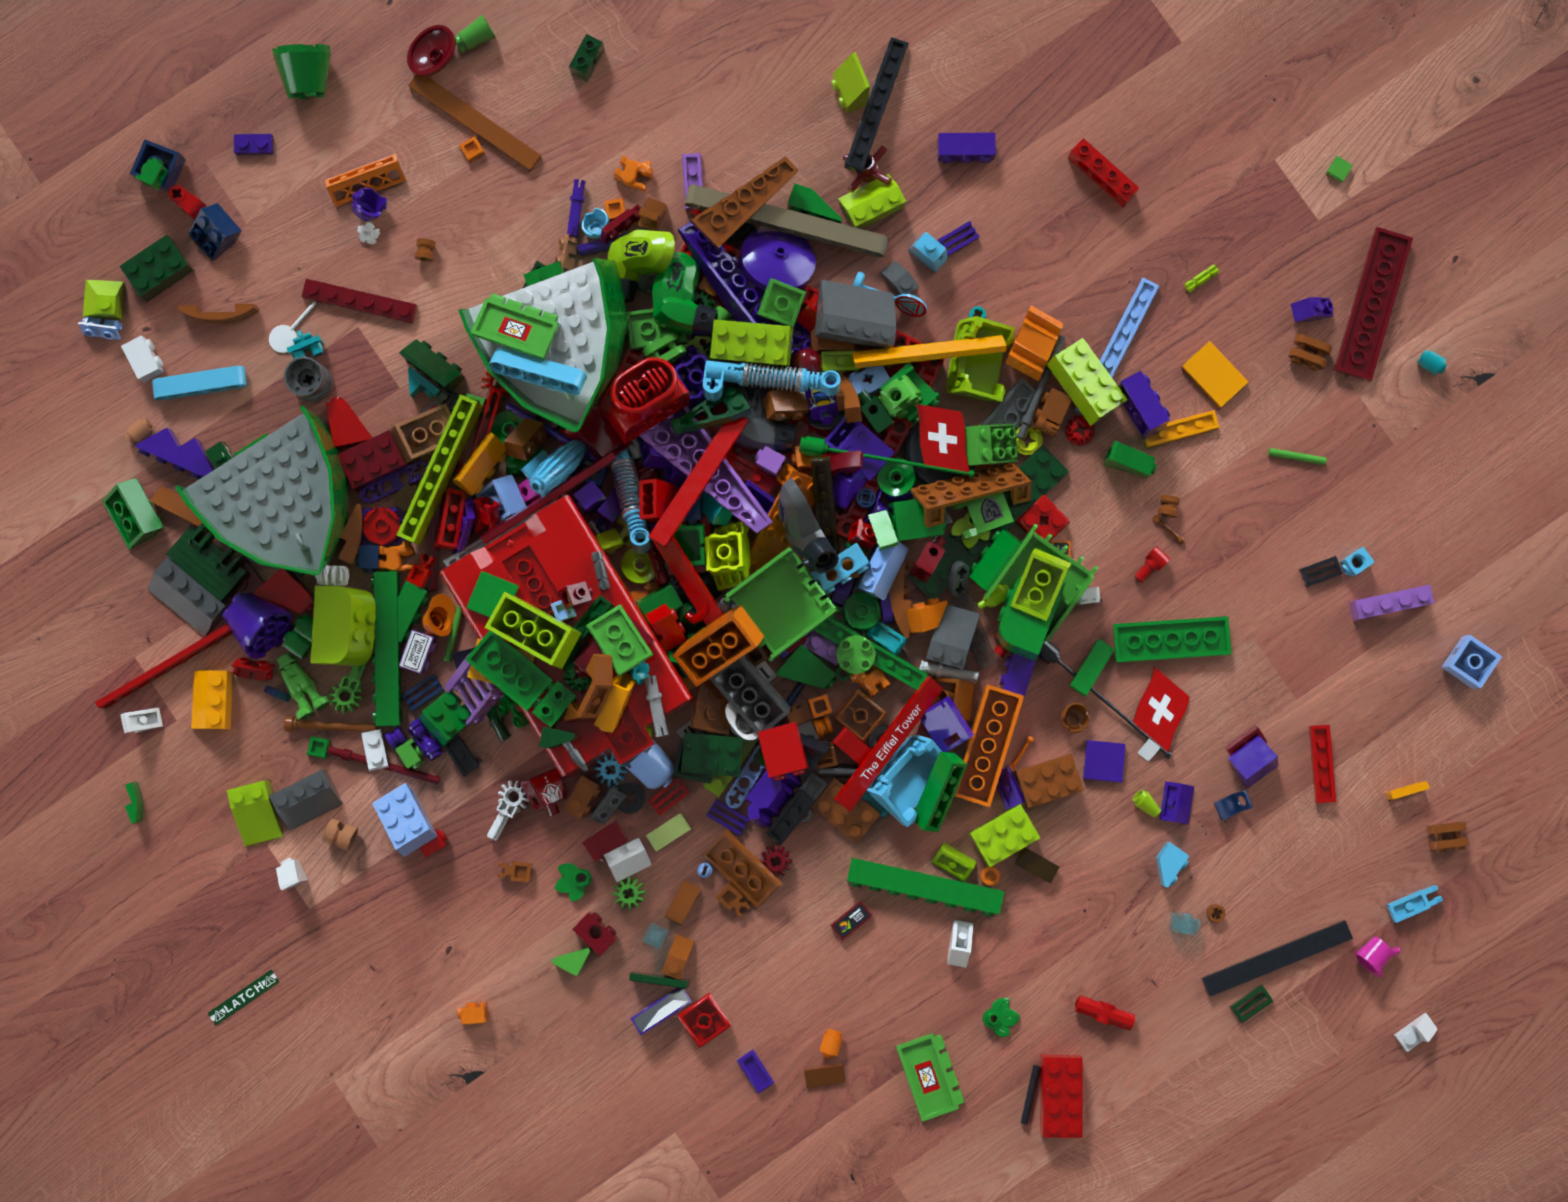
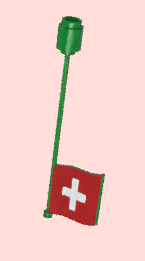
[799,404,974,478]

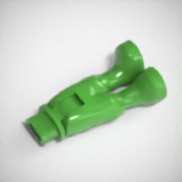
[276,652,330,721]

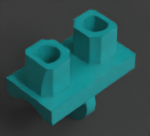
[287,330,324,359]

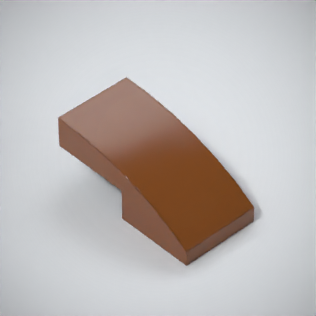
[665,880,701,926]

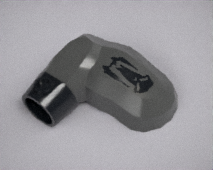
[730,382,796,453]
[778,478,839,574]

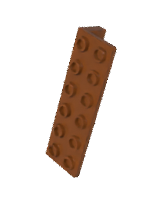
[911,463,1031,528]

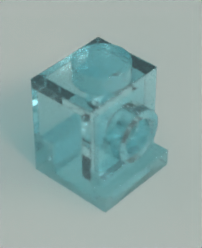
[1170,911,1201,935]

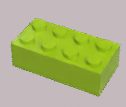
[710,320,794,367]
[1046,338,1128,426]

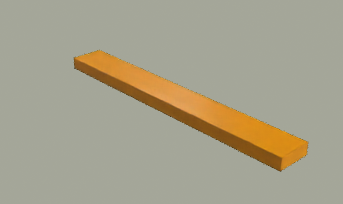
[852,335,1007,368]

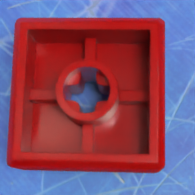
[1016,495,1070,542]
[678,993,731,1048]

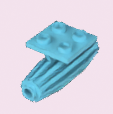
[521,440,587,496]

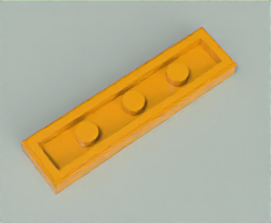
[1143,410,1220,449]

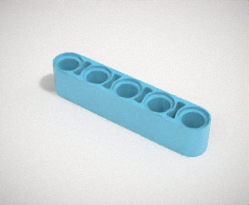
[488,347,587,395]
[152,366,247,400]

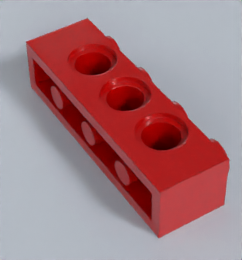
[1068,138,1139,208]

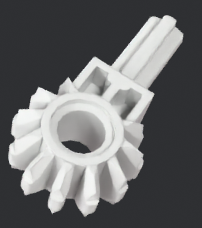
[487,780,530,841]

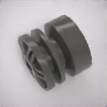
[284,356,333,402]

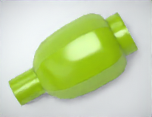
[977,584,1009,610]

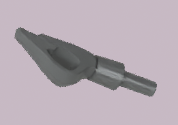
[562,741,588,771]

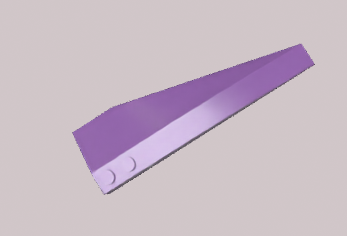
[639,387,773,534]

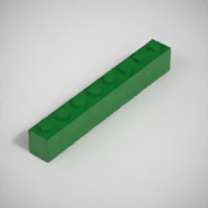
[371,571,403,727]
[847,857,1004,917]

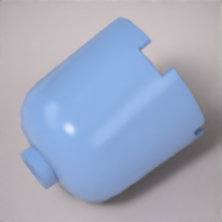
[625,740,675,789]

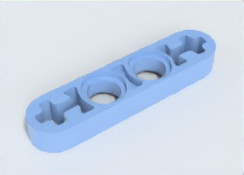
[725,745,764,808]

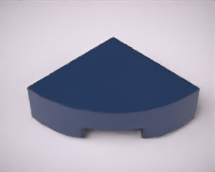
[264,685,291,702]

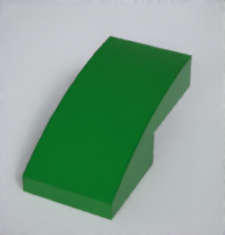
[125,782,143,824]

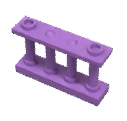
[444,654,504,725]

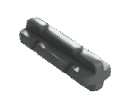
[591,551,610,591]

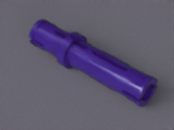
[566,179,586,238]

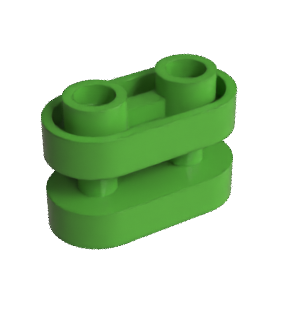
[642,331,687,364]

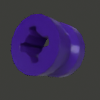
[385,726,408,750]

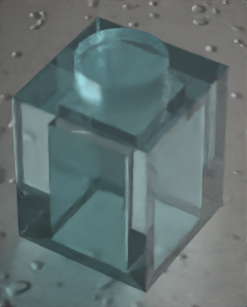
[643,922,670,950]

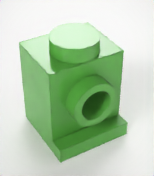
[395,739,424,770]

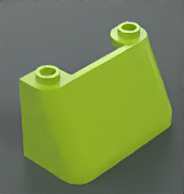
[946,316,1015,402]

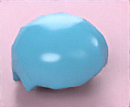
[582,208,610,239]

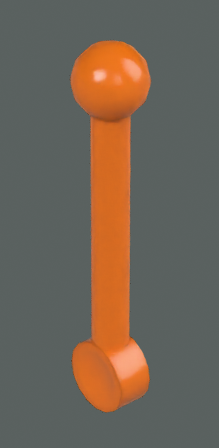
[1008,736,1034,771]

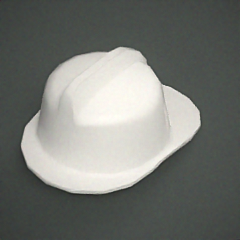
[725,702,759,740]

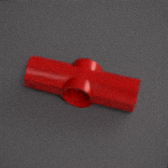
[1074,995,1136,1031]

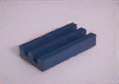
[401,674,445,711]

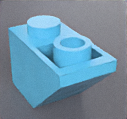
[1156,842,1189,888]

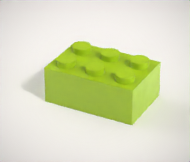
[968,804,1040,867]

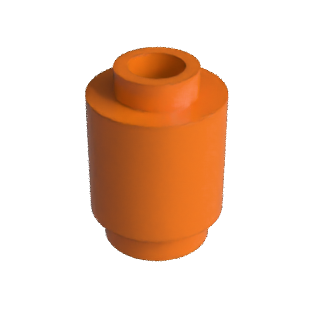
[819,1028,843,1059]

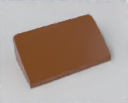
[804,1062,845,1088]

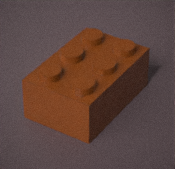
[1014,753,1084,808]

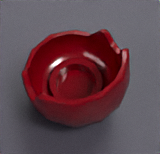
[792,348,822,374]

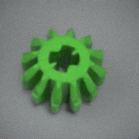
[613,876,646,910]

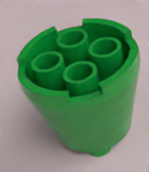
[272,44,331,100]

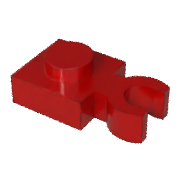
[406,553,436,589]

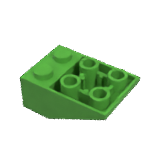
[965,424,1018,465]

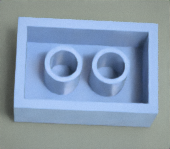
[372,783,437,857]

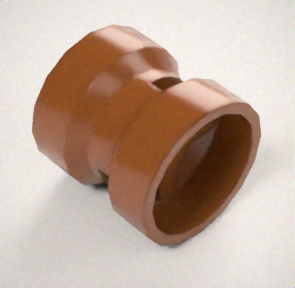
[414,238,436,262]
[1158,495,1180,518]

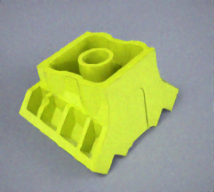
[705,521,751,591]

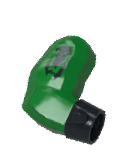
[653,252,718,337]

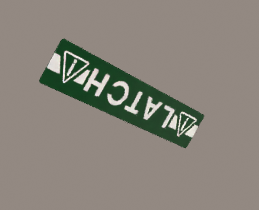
[208,970,279,1025]

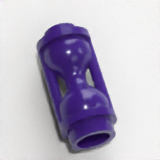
[408,718,443,761]

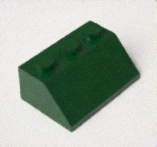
[399,339,465,393]

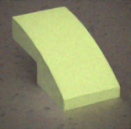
[646,813,691,852]

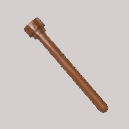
[284,716,378,732]

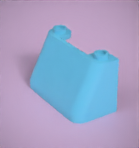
[866,734,942,827]

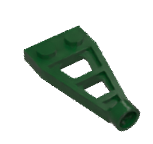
[670,383,752,435]

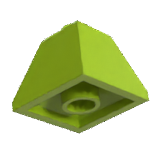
[83,280,125,320]

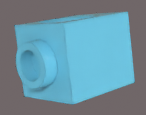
[1340,547,1374,577]

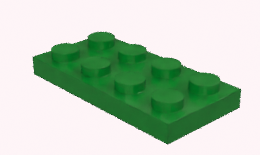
[465,630,554,712]

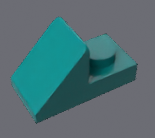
[408,366,441,399]

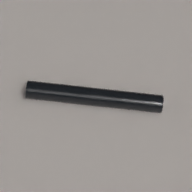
[1020,1065,1041,1125]

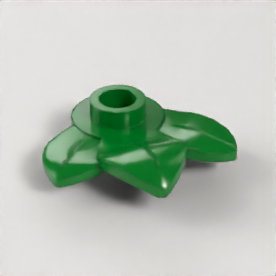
[554,863,592,901]
[982,997,1020,1037]

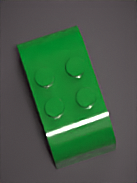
[997,575,1066,661]

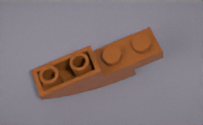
[889,561,914,640]

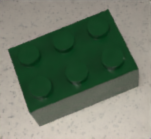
[119,234,194,302]
[681,733,743,777]

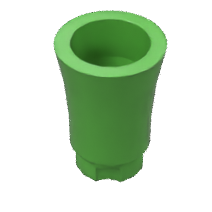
[455,14,496,53]

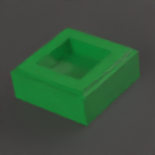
[306,736,331,759]

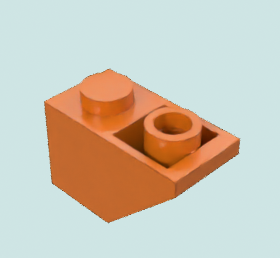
[906,598,948,633]

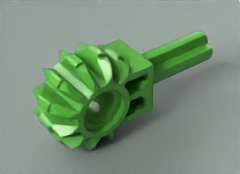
[329,662,367,714]

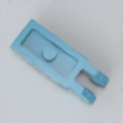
[1386,885,1443,923]

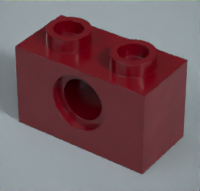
[572,911,617,956]

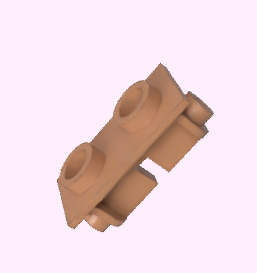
[554,234,578,272]

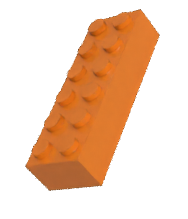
[954,684,1024,807]

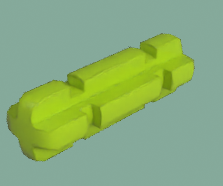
[1184,265,1219,293]

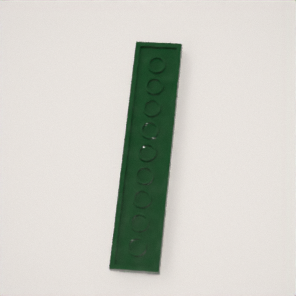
[908,445,1069,599]

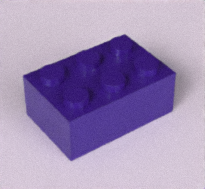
[1118,371,1170,440]

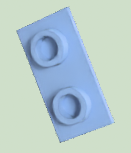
[78,316,122,340]

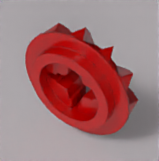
[1065,415,1095,446]

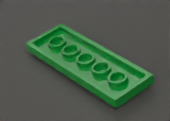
[1112,616,1232,663]

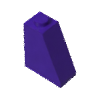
[593,486,623,533]

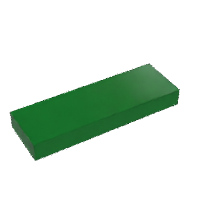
[1069,639,1115,697]

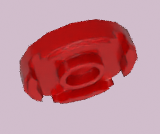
[362,507,401,546]

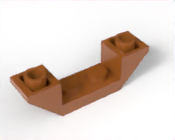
[563,654,613,722]

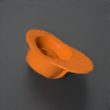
[422,594,456,637]

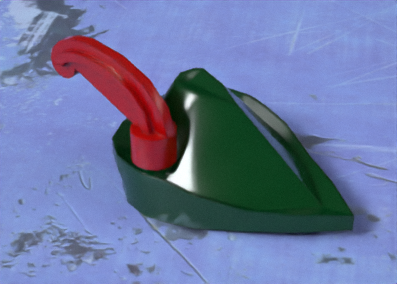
[676,602,708,631]

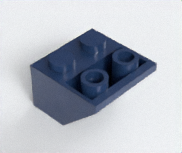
[188,203,242,261]

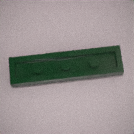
[563,595,615,669]

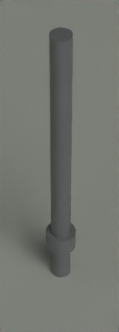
[1017,335,1066,440]

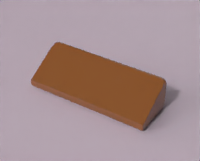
[150,486,203,527]

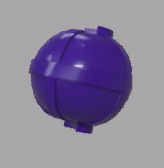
[352,188,387,221]

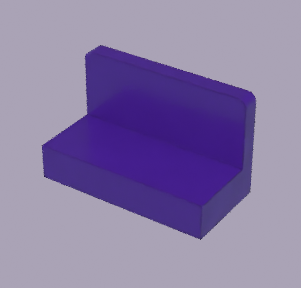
[1160,781,1194,824]

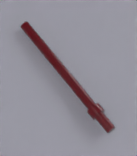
[327,746,441,785]

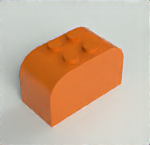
[673,604,764,687]

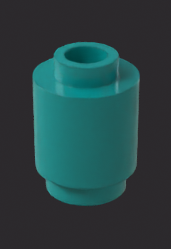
[1417,350,1448,375]

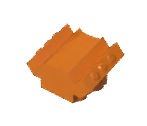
[1005,305,1063,381]

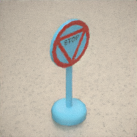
[853,272,927,317]

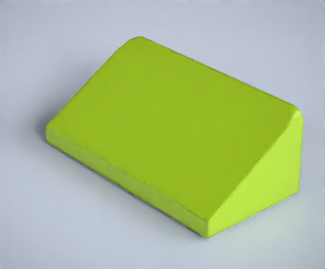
[932,842,976,882]

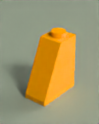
[594,673,636,733]

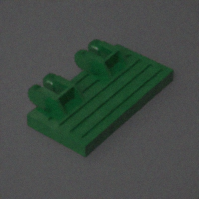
[166,524,248,603]

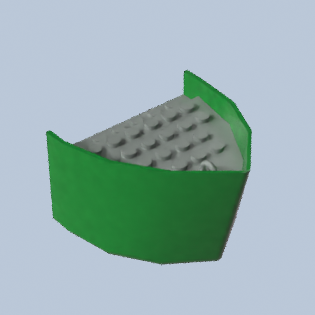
[175,406,349,575]

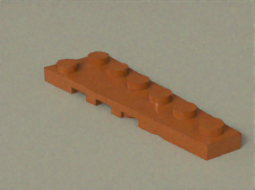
[691,156,799,249]

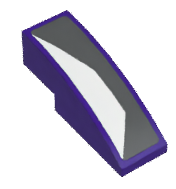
[630,988,692,1035]

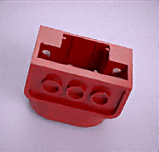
[599,357,690,445]

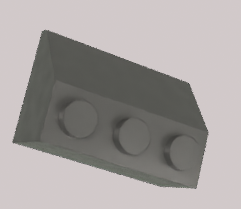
[269,769,343,830]

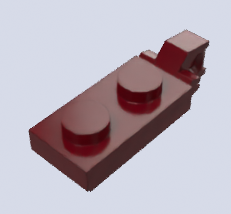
[600,204,641,244]

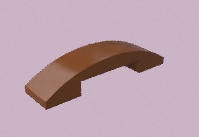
[178,304,259,324]

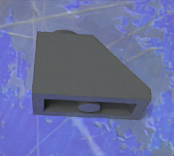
[880,261,919,296]

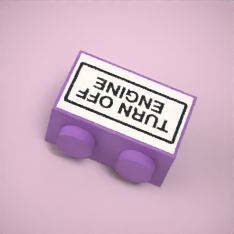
[399,630,438,675]

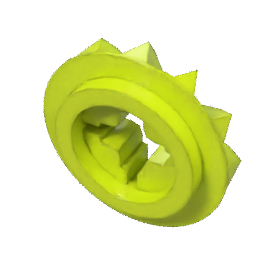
[1016,425,1043,455]

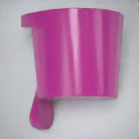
[1354,937,1401,978]

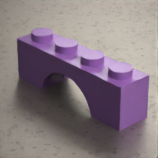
[1349,585,1434,621]

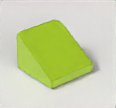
[596,528,624,554]

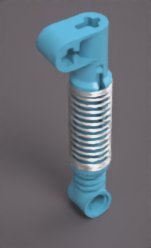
[703,360,841,401]
[610,448,651,554]

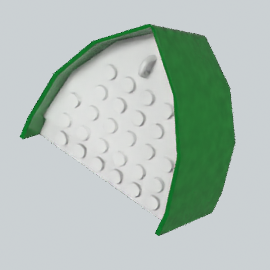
[458,258,628,432]

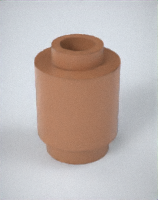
[124,418,153,446]

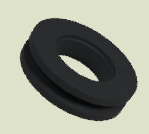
[904,421,976,485]

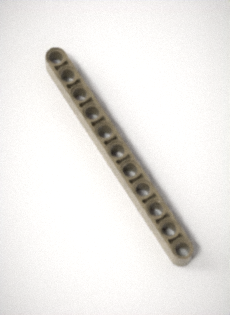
[684,185,888,258]

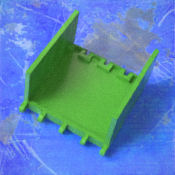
[984,524,1098,642]
[724,547,838,662]

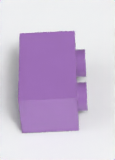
[755,446,786,479]

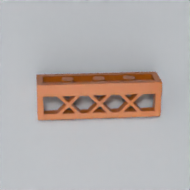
[325,154,406,207]

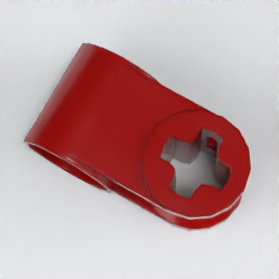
[168,185,207,220]

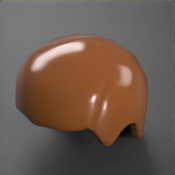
[1060,702,1090,733]

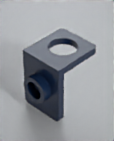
[1214,790,1253,820]

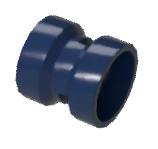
[856,488,876,510]

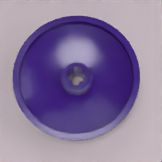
[740,227,816,290]

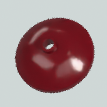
[407,25,456,77]

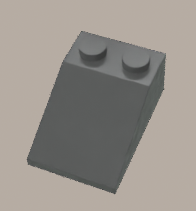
[926,605,980,669]

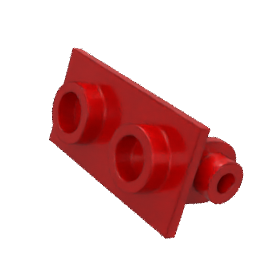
[231,657,275,682]

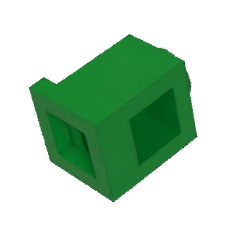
[135,158,168,190]

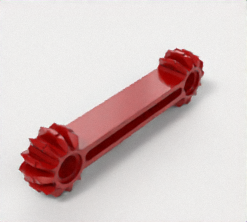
[454,371,510,481]

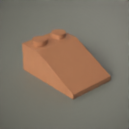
[390,403,451,464]

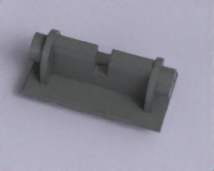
[589,784,627,825]

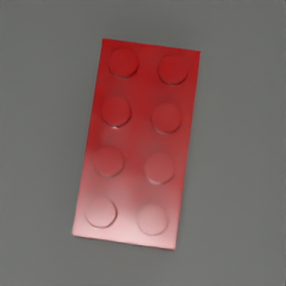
[1040,1054,1083,1138]

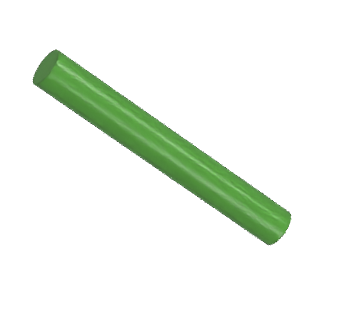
[1268,448,1326,465]
[444,605,463,662]

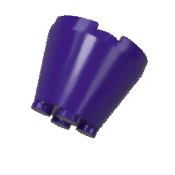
[222,593,293,659]

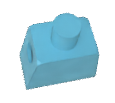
[908,232,948,273]

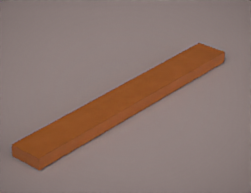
[408,75,542,172]

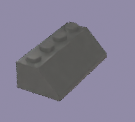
[147,557,229,637]
[709,655,791,734]

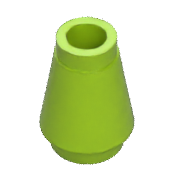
[1132,789,1161,818]

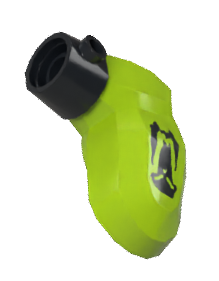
[608,230,675,302]

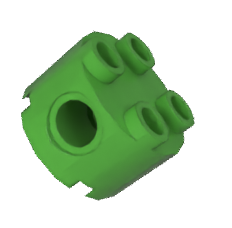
[877,375,923,420]
[836,635,876,674]

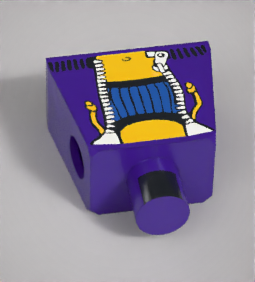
[805,382,839,425]

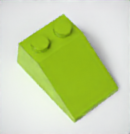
[831,52,870,113]
[1010,548,1071,621]
[226,780,283,846]

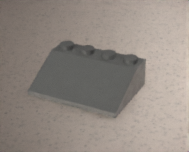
[814,280,896,349]

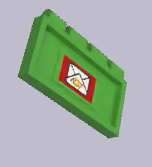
[470,293,560,360]
[896,1033,965,1122]

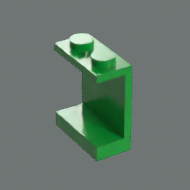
[880,363,941,425]

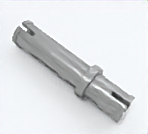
[644,675,668,737]

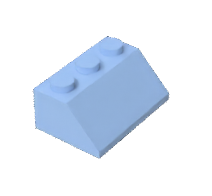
[854,541,909,601]

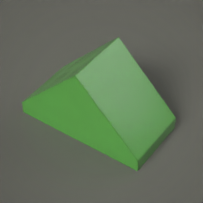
[551,947,592,976]

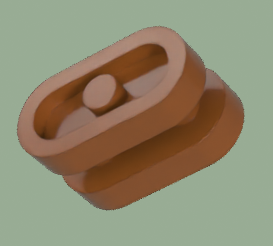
[1288,334,1332,371]
[1427,821,1469,853]

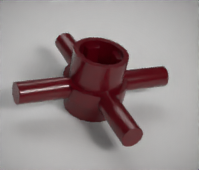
[843,145,892,193]

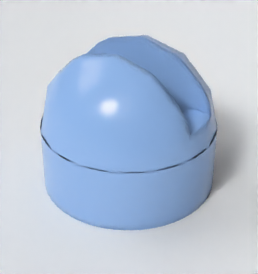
[697,862,713,878]

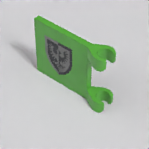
[952,492,1014,539]

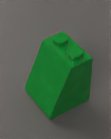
[887,499,946,541]

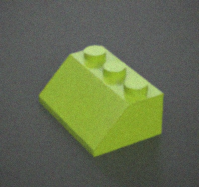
[838,174,906,229]

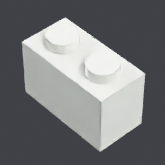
[121,335,164,383]
[604,838,652,882]

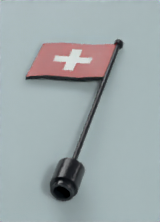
[1038,640,1189,759]

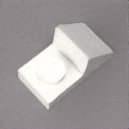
[120,708,163,733]
[1394,1013,1437,1052]

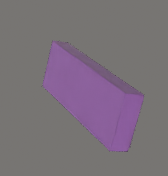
[682,153,703,211]

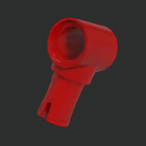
[1134,546,1171,583]

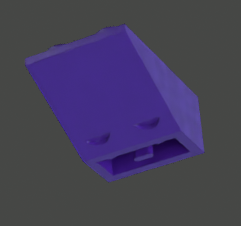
[824,415,895,482]

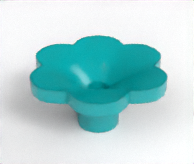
[629,661,649,685]

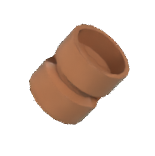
[322,818,358,851]

